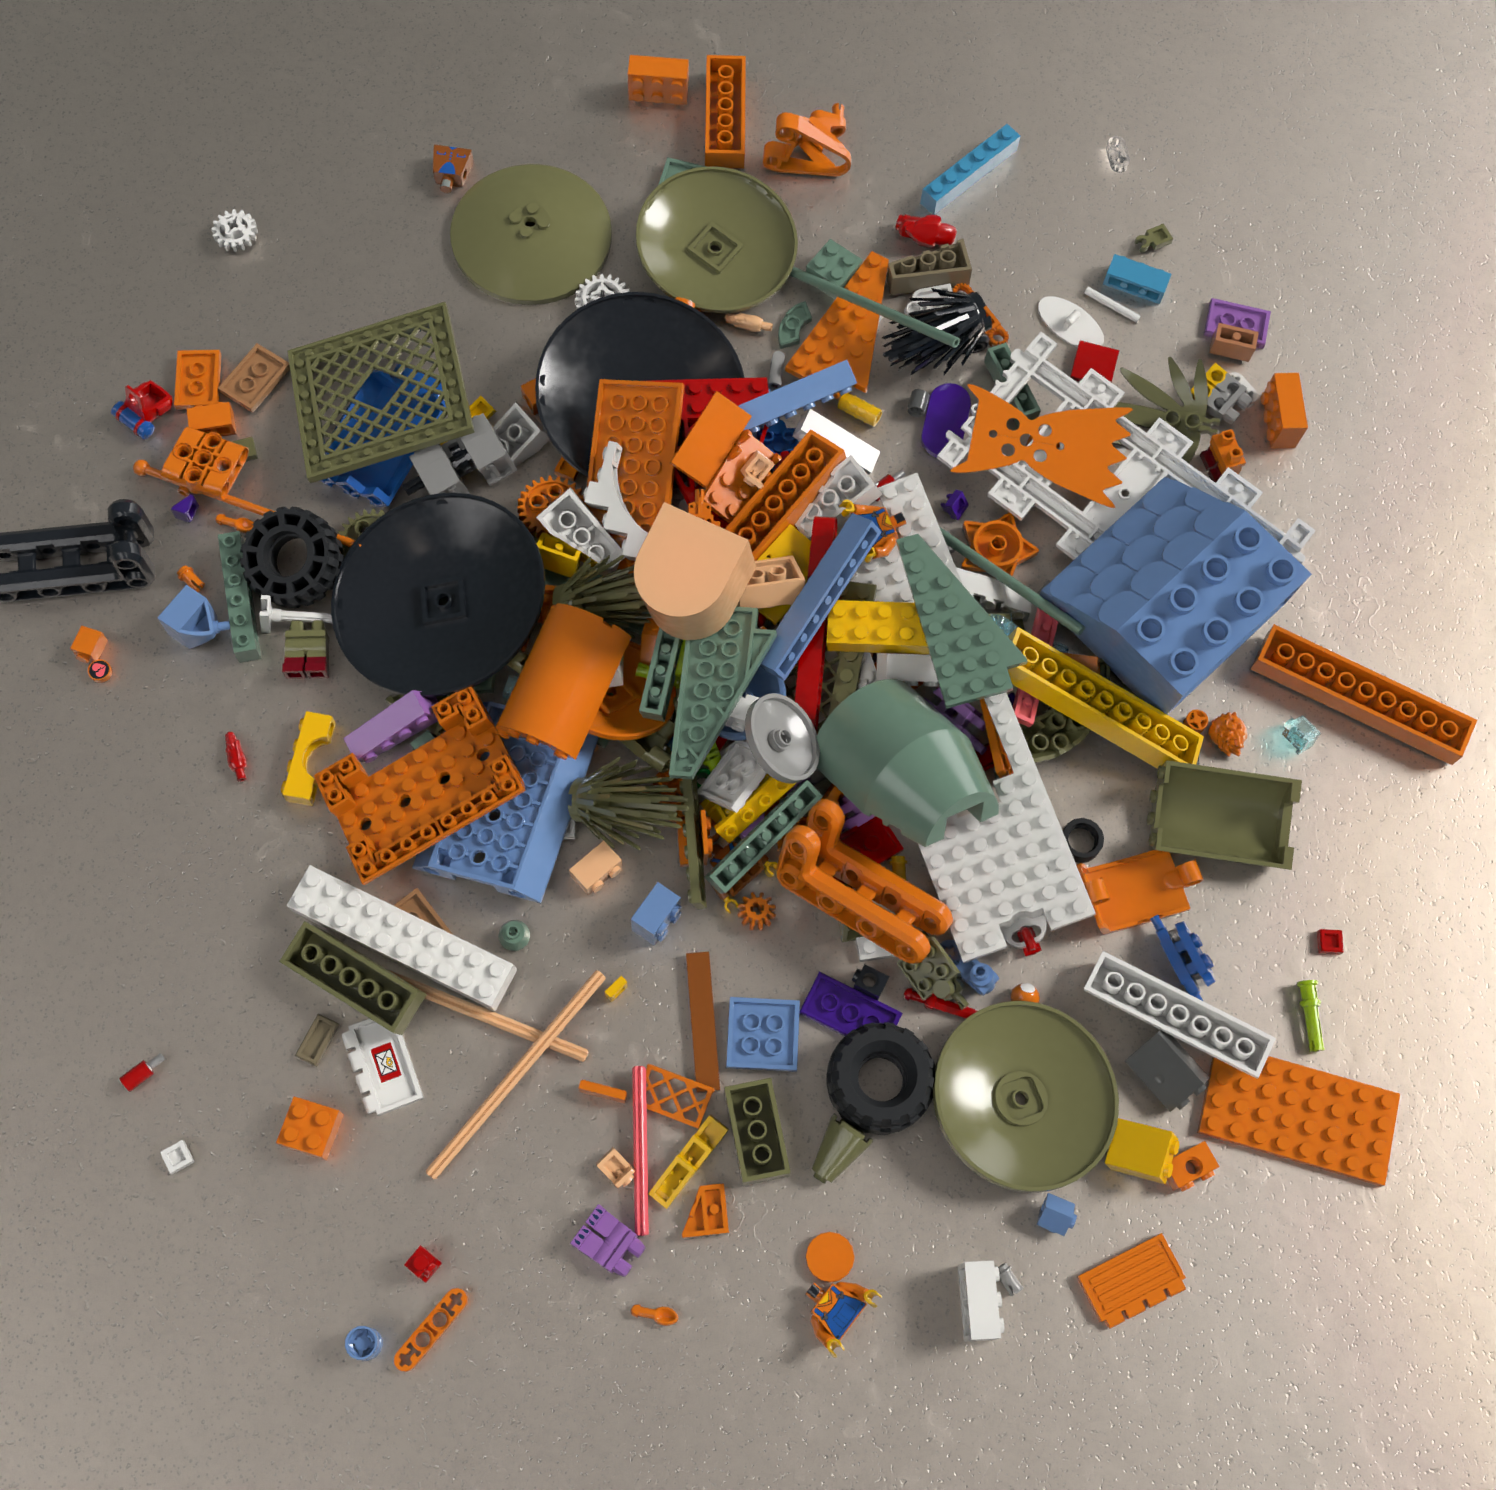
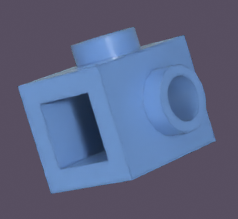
[1037,1193,1077,1236]

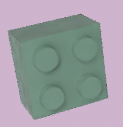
[806,239,863,299]

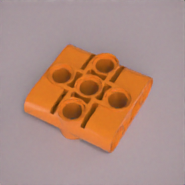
[161,427,248,500]

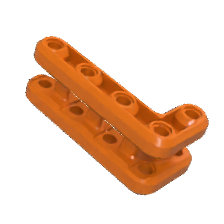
[776,799,953,964]

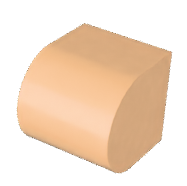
[634,502,756,640]

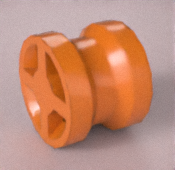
[1182,709,1208,734]

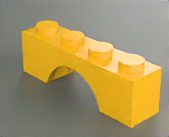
[281,711,336,806]

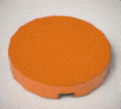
[805,1232,854,1283]

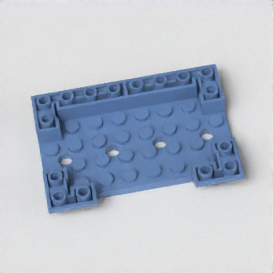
[412,701,599,904]

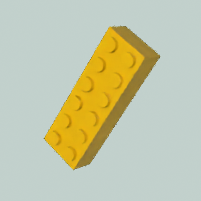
[827,600,930,655]

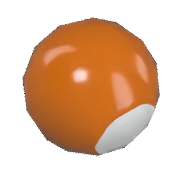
[1011,983,1040,1003]

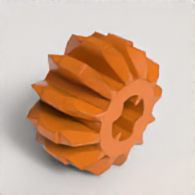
[737,892,776,931]

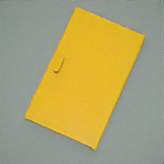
[757,524,811,625]

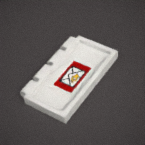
[341,1018,424,1116]

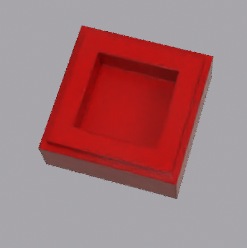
[1317,929,1344,954]

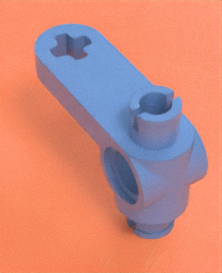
[940,940,999,996]

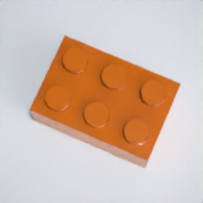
[628,55,689,105]
[1261,373,1308,449]

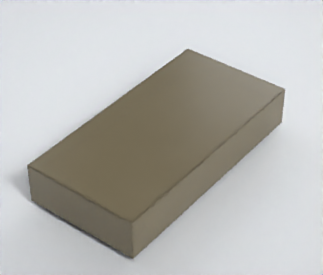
[295,1014,340,1067]

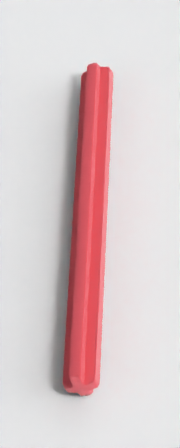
[632,1066,649,1236]

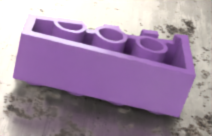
[343,690,438,763]

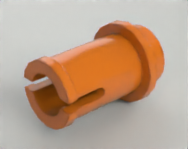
[177,565,205,592]

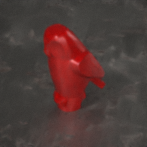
[895,214,957,249]

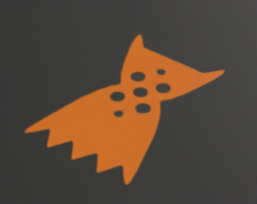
[950,384,1133,508]

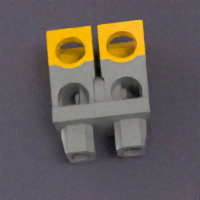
[1191,363,1253,425]

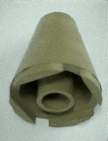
[812,1114,873,1184]

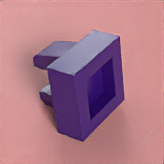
[940,489,969,520]

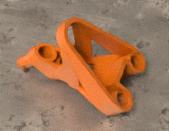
[763,103,851,177]

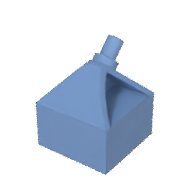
[157,585,230,649]

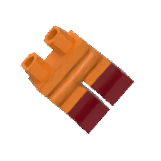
[1200,429,1246,483]

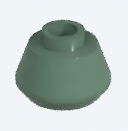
[498,920,530,951]

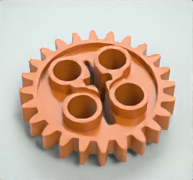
[517,475,585,538]

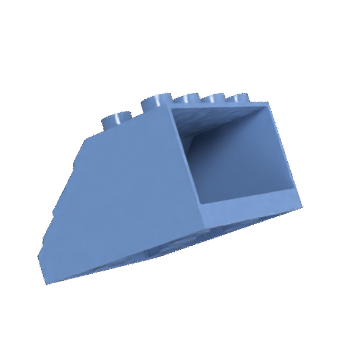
[1039,477,1312,715]

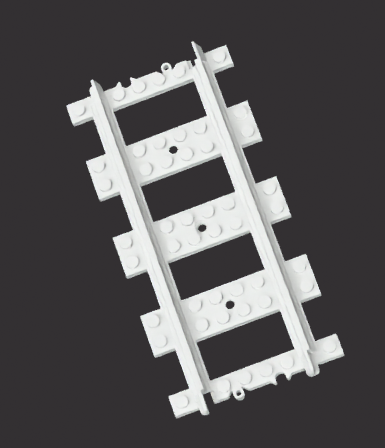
[937,332,1316,564]

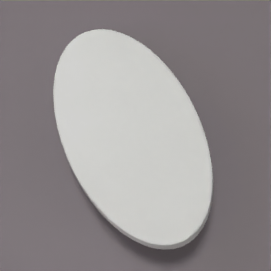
[1038,296,1104,348]

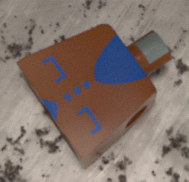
[433,144,474,193]

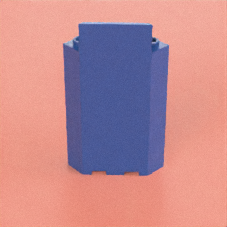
[320,364,446,507]

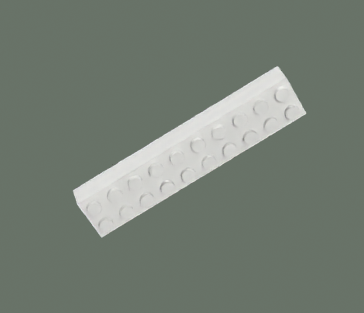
[287,865,517,1011]

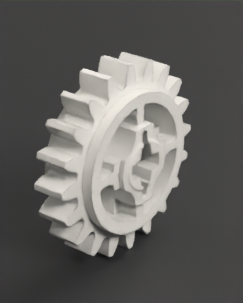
[575,274,630,310]

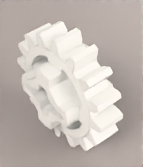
[211,209,258,252]

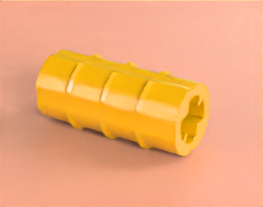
[838,393,882,427]

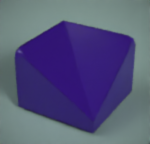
[171,494,199,523]

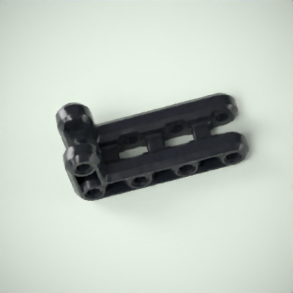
[0,499,155,602]

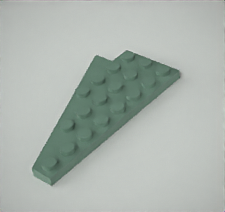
[896,534,1028,709]
[669,607,777,779]

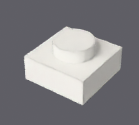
[160,1140,194,1175]

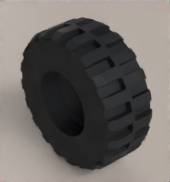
[240,506,344,608]

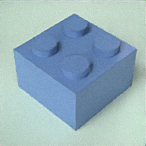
[631,882,682,946]

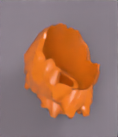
[1209,712,1247,757]

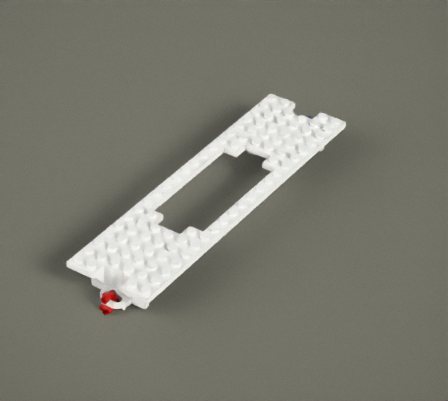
[810,473,1096,963]

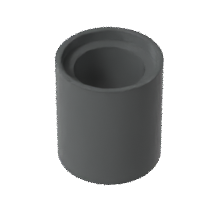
[907,389,930,417]

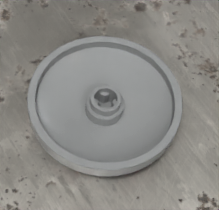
[745,693,820,784]

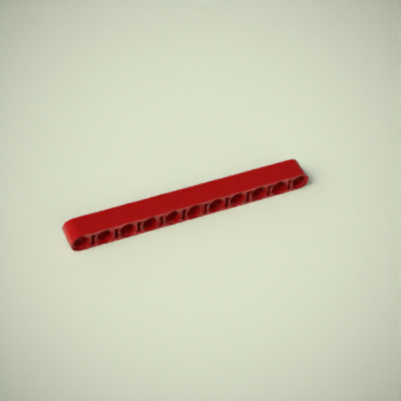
[795,516,838,733]

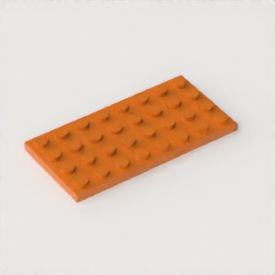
[585,379,684,547]
[1197,1056,1400,1186]

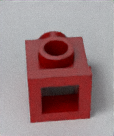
[404,1245,442,1283]

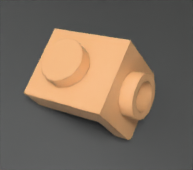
[740,450,775,489]
[596,1147,635,1189]

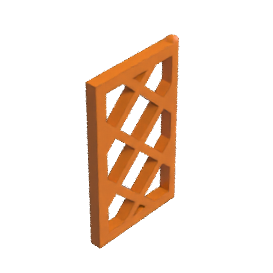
[646,1064,715,1129]

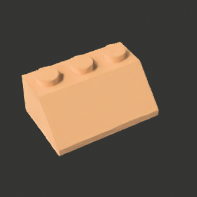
[737,556,805,609]

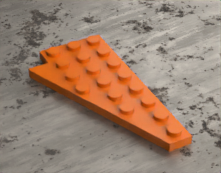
[785,251,889,399]

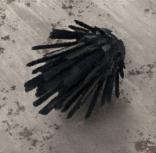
[882,288,992,375]

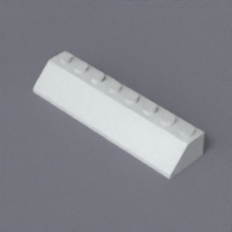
[1083,951,1276,1079]

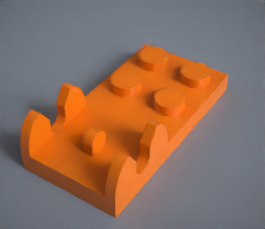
[704,429,782,524]

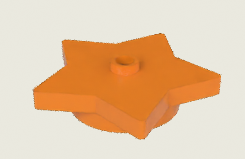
[961,512,1039,579]

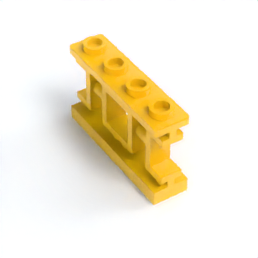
[700,774,796,843]

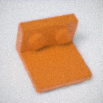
[677,810,713,867]

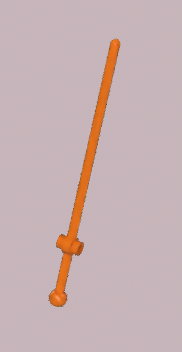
[133,459,361,548]

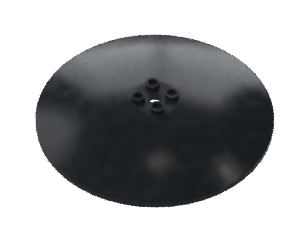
[535,292,745,489]
[331,493,545,697]

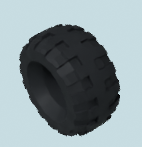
[826,1022,936,1135]

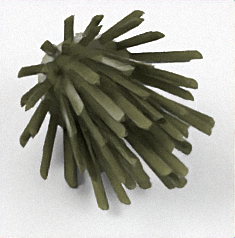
[552,555,652,638]
[568,757,689,850]

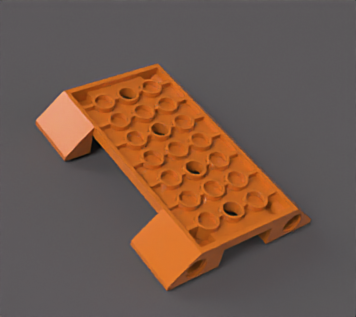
[314,687,525,885]

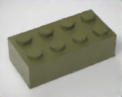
[724,1078,791,1186]

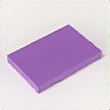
[1204,298,1271,349]

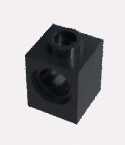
[851,964,890,1000]

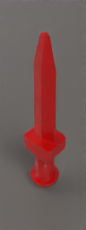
[904,988,977,1019]

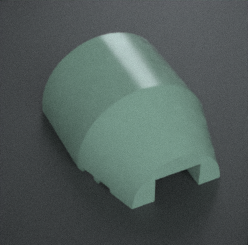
[816,679,999,847]

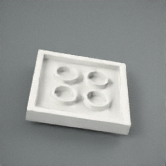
[698,741,767,813]

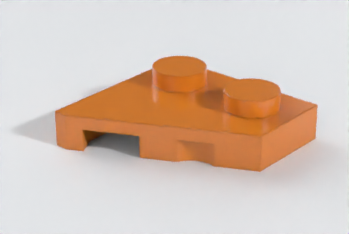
[682,1183,729,1239]

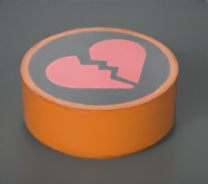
[88,660,112,683]

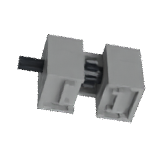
[402,413,517,496]

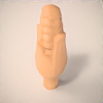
[725,312,773,332]

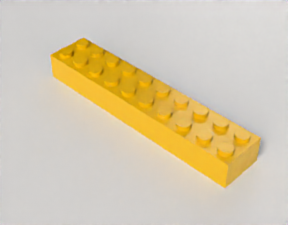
[1008,627,1204,769]

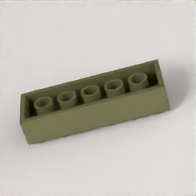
[279,921,427,1035]

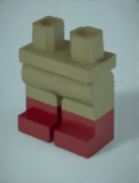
[282,620,329,679]

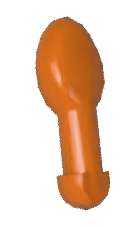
[216,514,254,533]
[631,1304,678,1326]

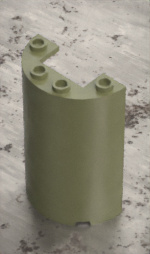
[1147,760,1302,870]

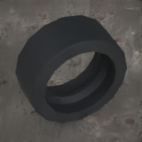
[1063,818,1104,863]

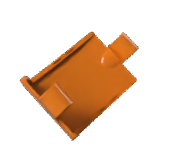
[1076,850,1203,934]

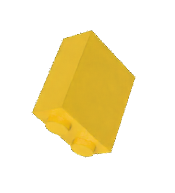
[1105,1118,1179,1184]

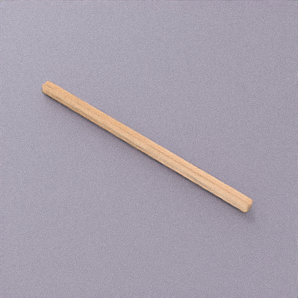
[387,969,589,1062]
[426,970,606,1179]

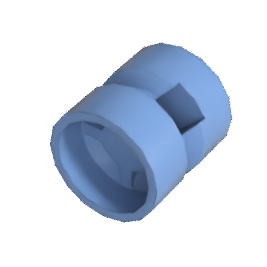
[345,1326,383,1361]

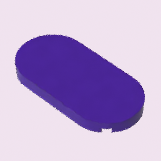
[921,383,971,458]

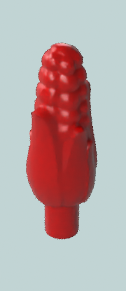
[225,732,247,782]

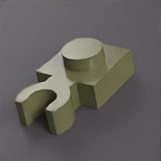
[1134,223,1173,252]

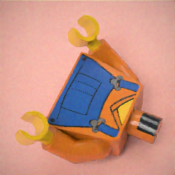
[839,499,907,563]
[805,1282,882,1358]

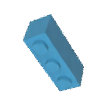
[1103,254,1172,304]

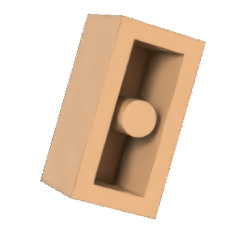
[569,840,622,895]

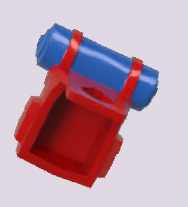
[111,380,173,440]

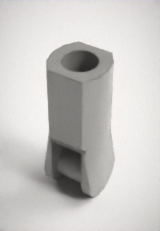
[768,351,785,390]

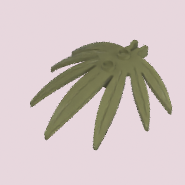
[1112,357,1220,463]

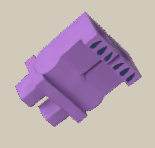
[570,1204,646,1277]

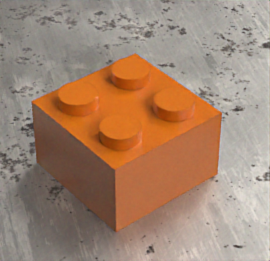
[276,1096,344,1161]

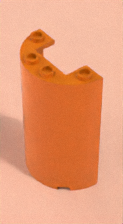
[495,603,631,760]

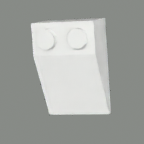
[493,402,549,466]

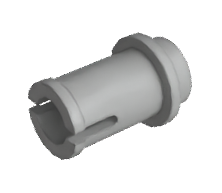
[998,1263,1023,1296]

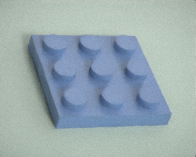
[726,997,800,1072]

